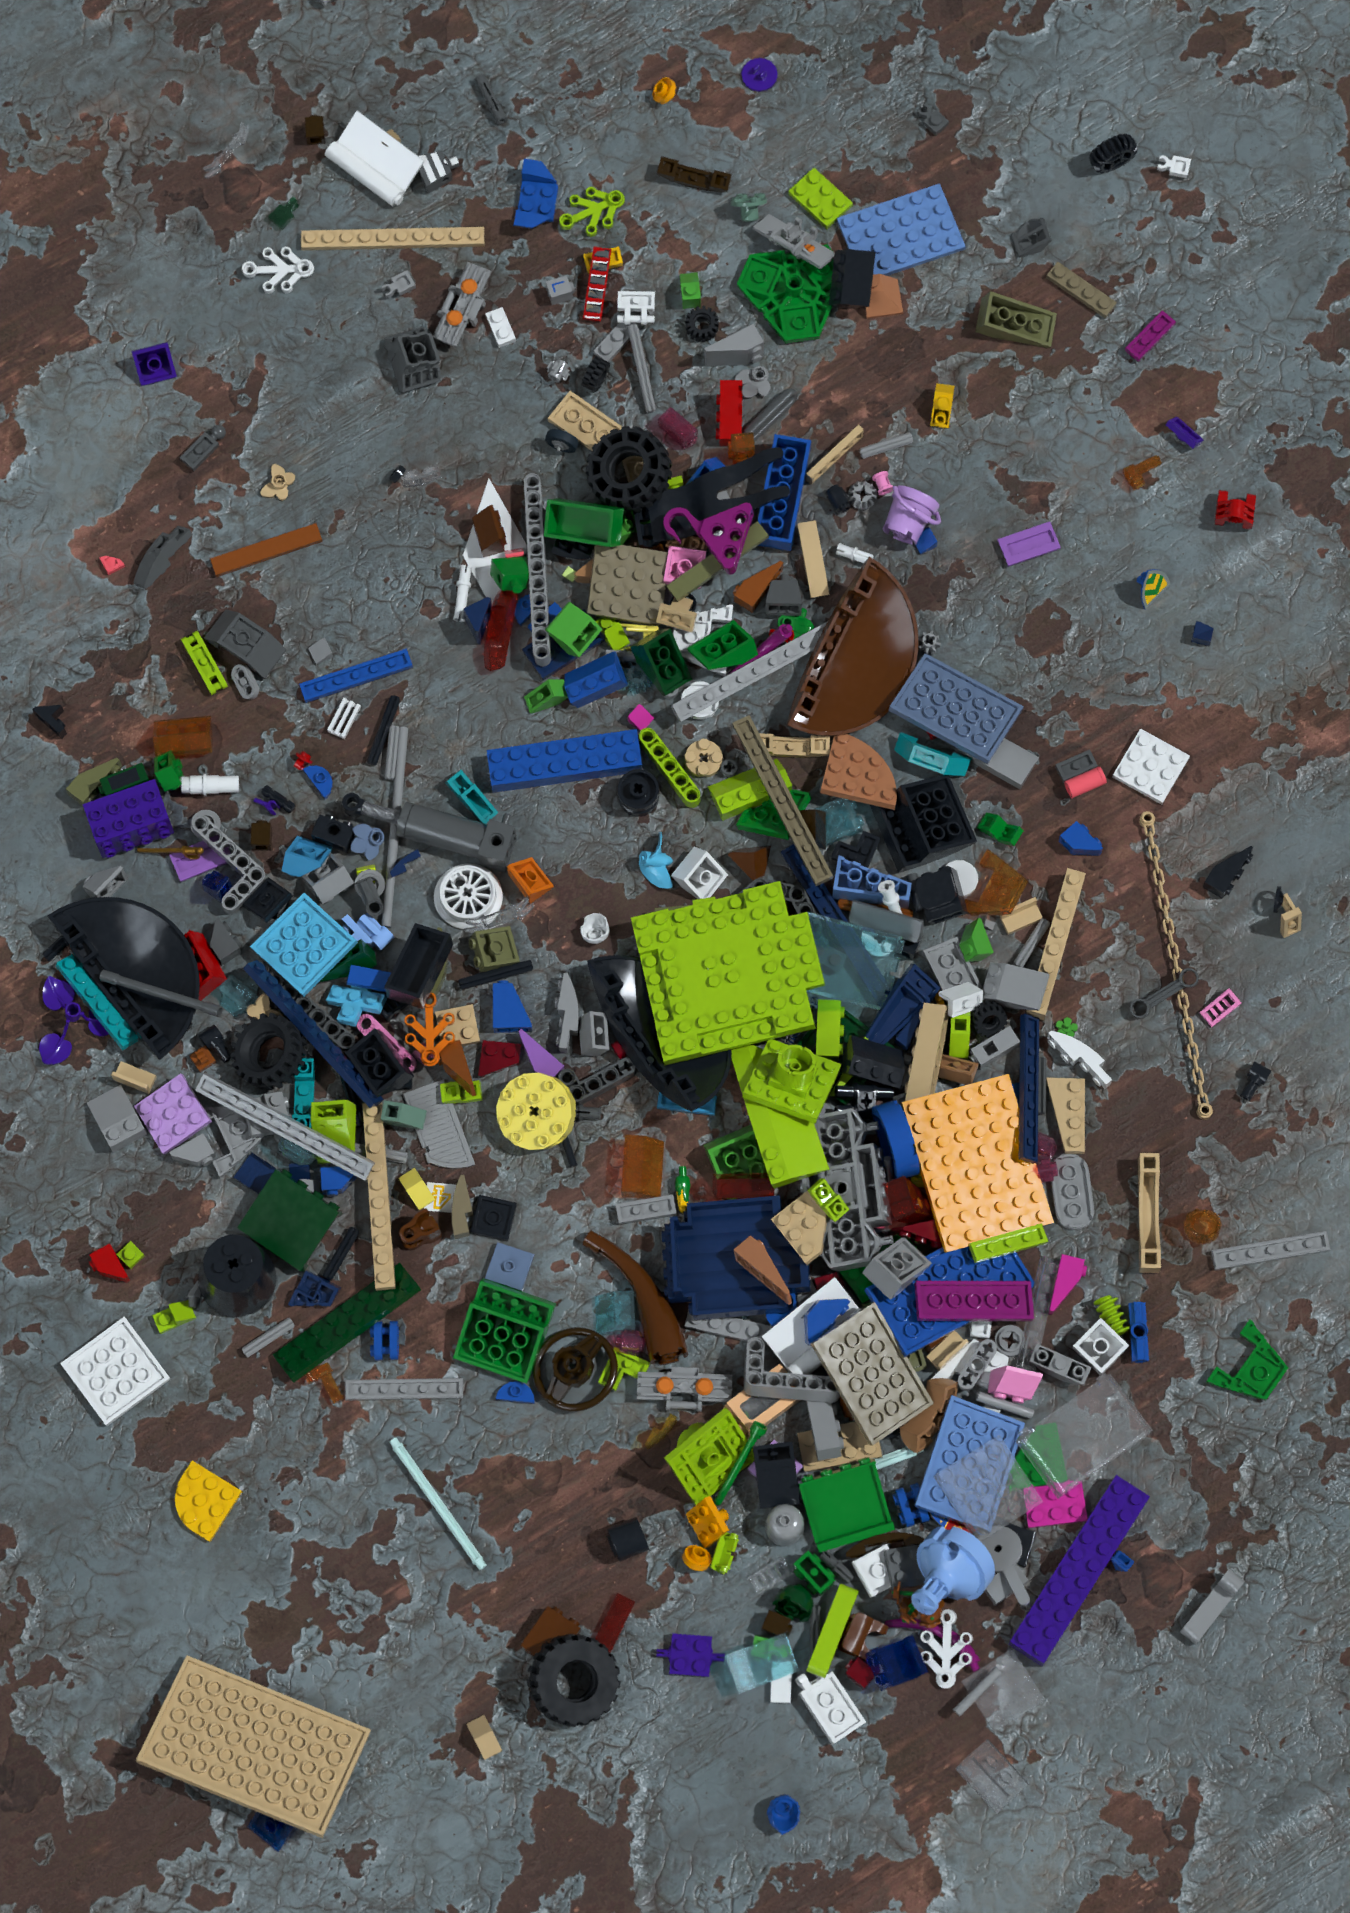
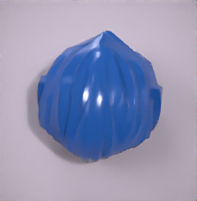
[767,1794,801,1835]

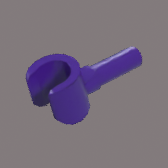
[254,798,280,815]

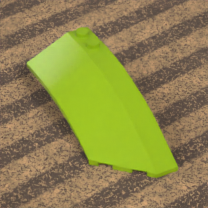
[731,1044,830,1189]

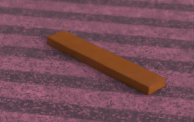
[210,523,323,577]

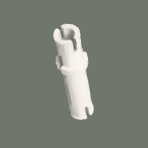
[453,565,472,622]

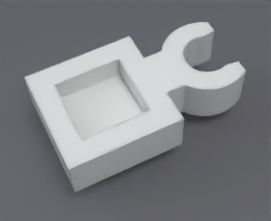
[1157,156,1191,178]

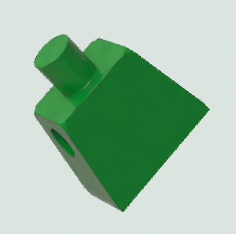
[490,556,529,594]

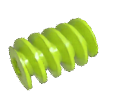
[1093,1295,1130,1336]

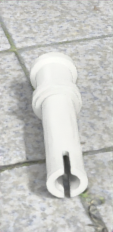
[878,880,902,914]

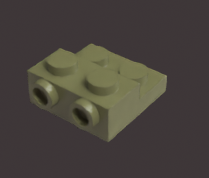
[469,926,520,972]

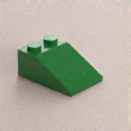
[687,620,758,670]

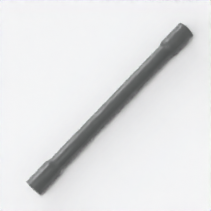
[100,970,223,1017]

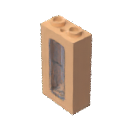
[723,1363,800,1439]

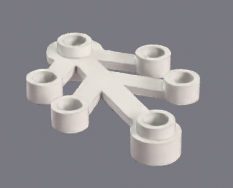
[242,247,314,294]
[920,1609,973,1688]

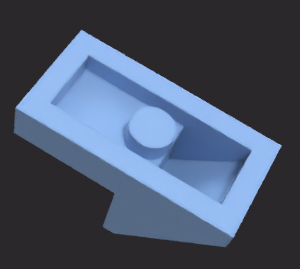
[342,914,374,949]

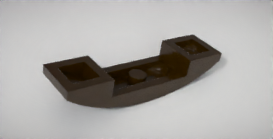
[657,156,732,192]
[845,1532,924,1560]

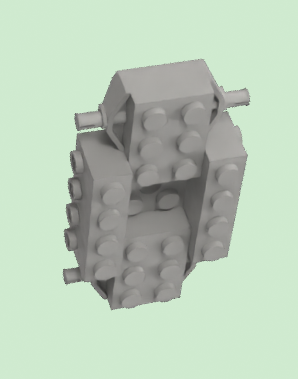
[800,1108,893,1272]

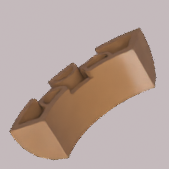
[900,1378,958,1453]

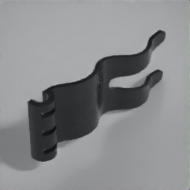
[633,447,790,548]

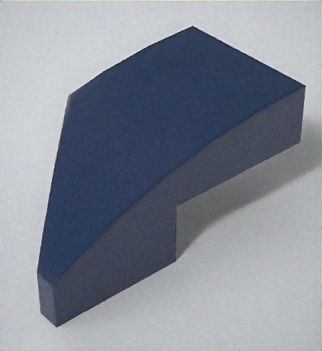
[390,849,421,878]

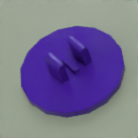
[742,58,778,92]

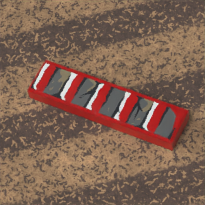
[583,246,612,322]

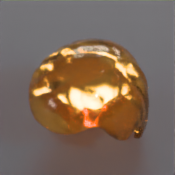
[1183,1209,1221,1245]

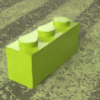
[816,999,845,1061]

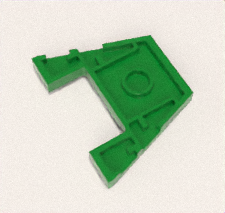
[1206,1319,1288,1401]

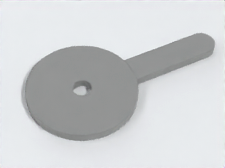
[977,1526,1030,1606]

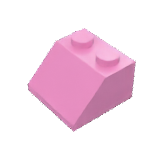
[988,1366,1043,1404]

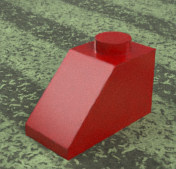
[89,1243,130,1282]

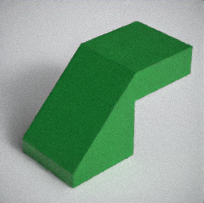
[977,812,1024,846]

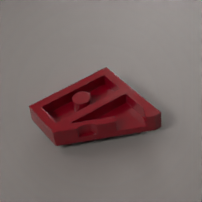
[478,1040,521,1078]

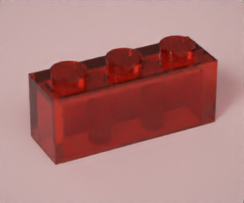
[712,1173,774,1199]

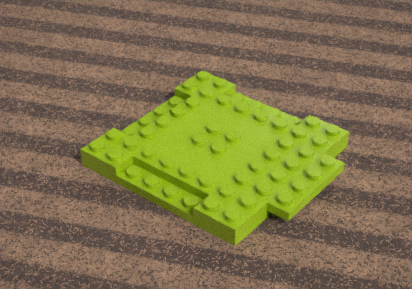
[631,881,825,1065]

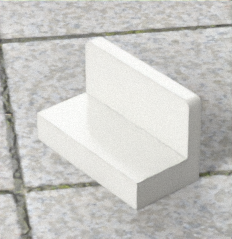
[939,982,983,1018]

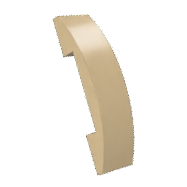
[759,733,830,757]

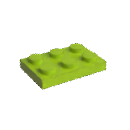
[788,168,853,229]

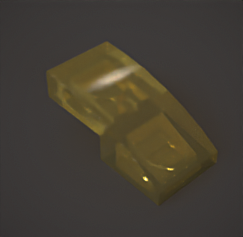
[644,1414,677,1449]

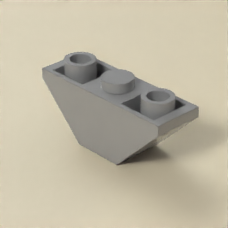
[1029,1344,1091,1386]

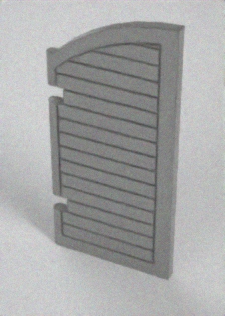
[403,1079,475,1169]

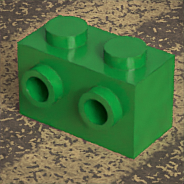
[154,750,183,792]
[793,1551,835,1597]

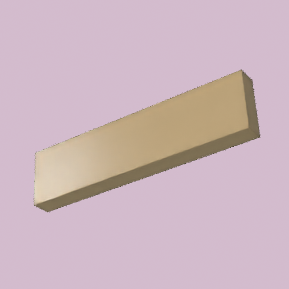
[806,425,863,485]

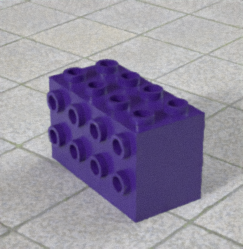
[82,779,174,859]

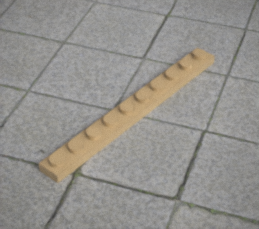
[301,227,485,250]
[362,1102,396,1291]

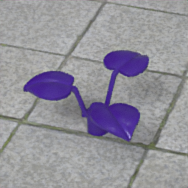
[39,976,109,1065]

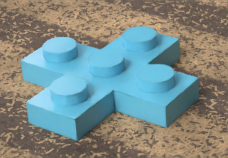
[326,985,387,1027]

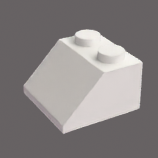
[671,847,728,899]
[1072,1318,1129,1376]

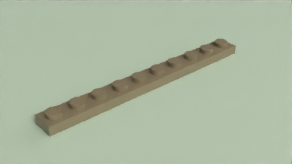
[732,715,833,886]

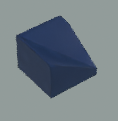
[1191,621,1214,646]

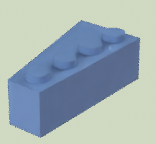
[832,855,912,909]

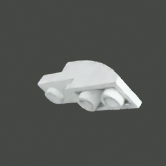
[1047,1031,1112,1089]

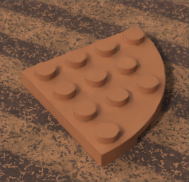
[820,734,897,810]

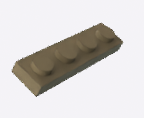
[1046,262,1117,319]

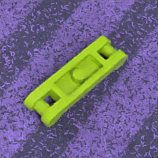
[181,631,228,695]

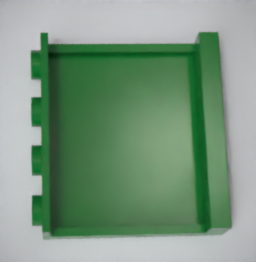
[797,1457,895,1553]

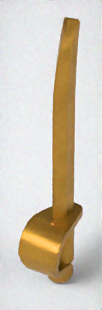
[137,846,204,860]

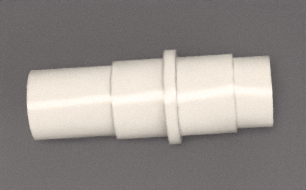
[181,773,239,796]

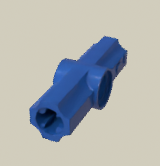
[1128,1302,1149,1363]

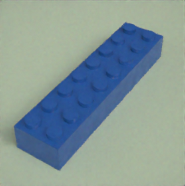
[486,729,642,793]

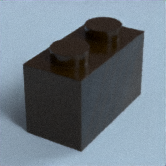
[799,809,826,850]

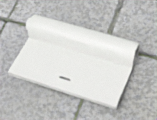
[325,111,425,207]
[761,1277,861,1375]

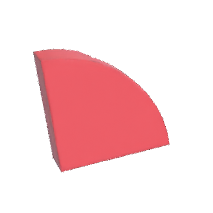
[99,556,125,575]

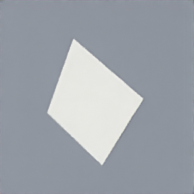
[463,479,528,609]

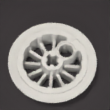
[434,863,503,930]

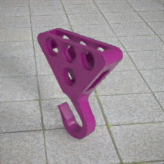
[663,502,754,575]

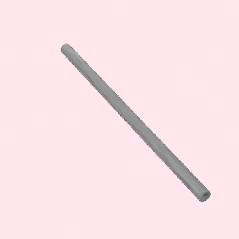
[381,727,409,928]

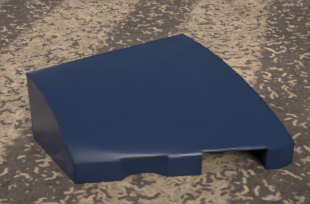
[288,1270,342,1306]

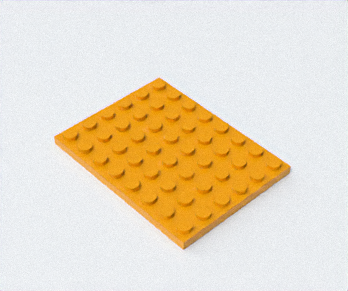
[900,1074,1054,1253]

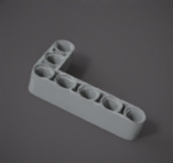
[192,815,265,914]
[744,1337,840,1402]

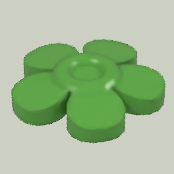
[1056,1018,1078,1037]

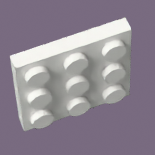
[1112,728,1190,805]

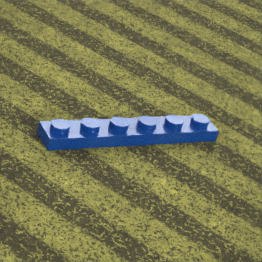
[299,648,413,703]

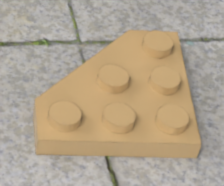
[771,1191,827,1265]

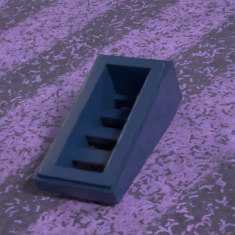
[895,1010,920,1052]

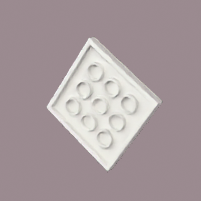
[60,1317,171,1426]

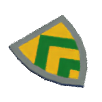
[1136,569,1171,610]

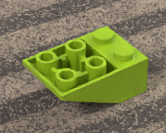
[311,1100,356,1164]

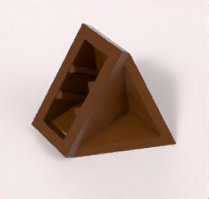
[728,845,771,881]

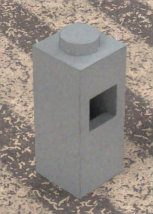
[969,1026,1020,1070]

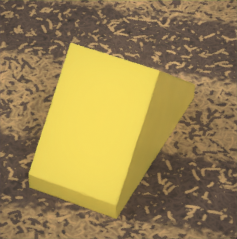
[399,1168,435,1211]

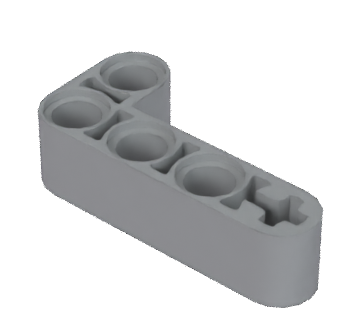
[1180,1569,1245,1645]

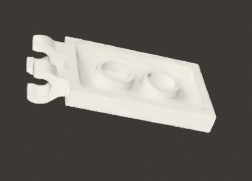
[795,1671,866,1745]

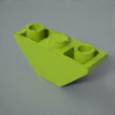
[949,1012,971,1059]

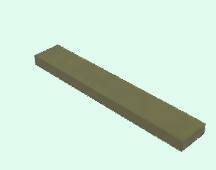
[667,521,769,602]

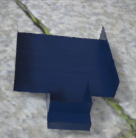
[232,1152,276,1195]

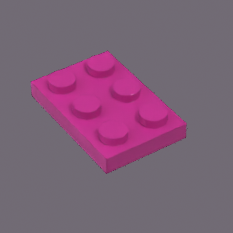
[1022,1481,1087,1529]

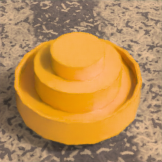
[652,77,676,104]
[682,1545,712,1571]

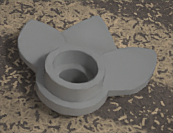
[735,366,770,398]

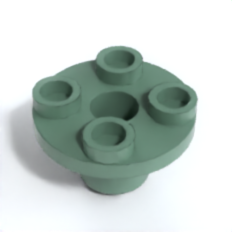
[731,193,767,222]

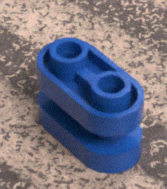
[370,1321,399,1360]
[892,1483,930,1527]

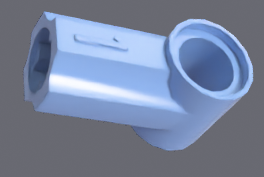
[356,913,395,951]

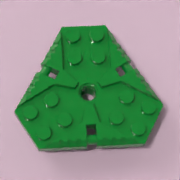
[737,244,834,344]

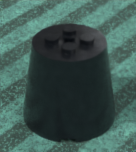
[198,1235,276,1317]

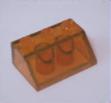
[153,716,213,757]
[621,1134,664,1198]

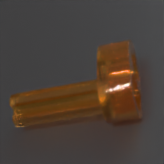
[1123,455,1162,490]
[304,1363,344,1404]

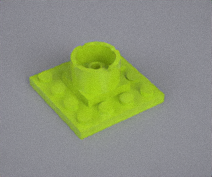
[742,1039,842,1124]
[664,1407,754,1505]

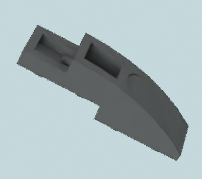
[133,525,193,589]

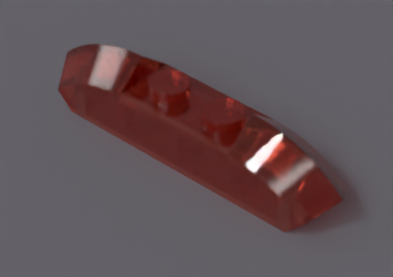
[484,589,518,671]

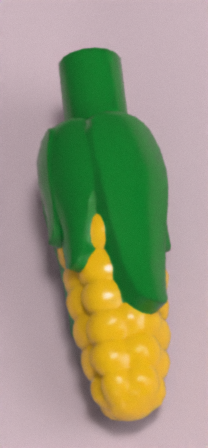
[675,1166,690,1213]

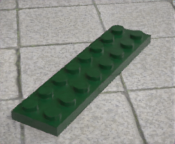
[273,1263,421,1383]

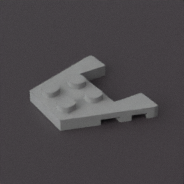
[205,1106,265,1178]

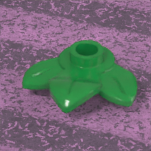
[777,608,814,640]

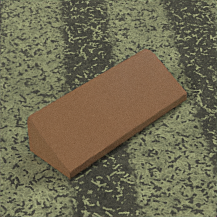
[938,1054,978,1085]

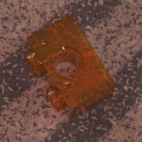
[728,432,755,464]

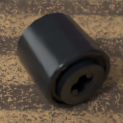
[606,1517,649,1562]

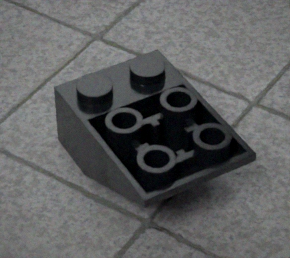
[753,1441,800,1509]

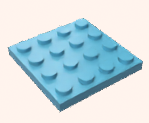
[250,893,358,997]

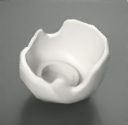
[580,913,610,944]

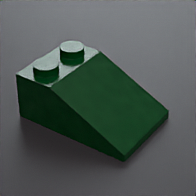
[630,628,692,696]

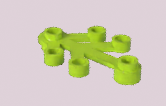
[559,187,625,237]

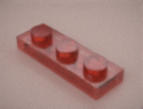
[595,1593,635,1654]

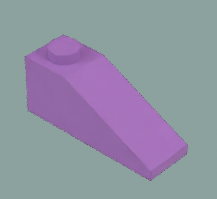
[519,1029,564,1078]

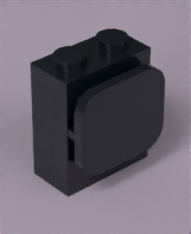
[916,866,968,925]

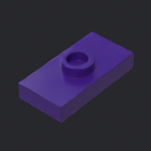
[1166,417,1204,449]

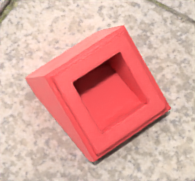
[504,548,524,558]

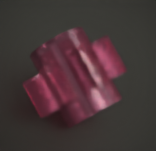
[1036,1158,1058,1182]

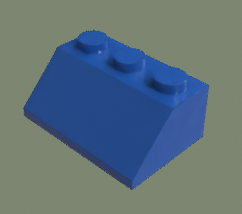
[564,651,628,708]

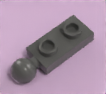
[180,425,226,471]

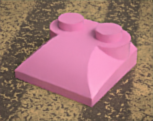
[663,546,706,589]

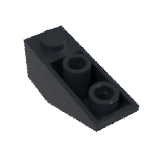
[1203,846,1254,899]

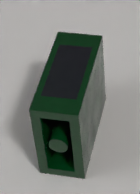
[98,763,149,797]

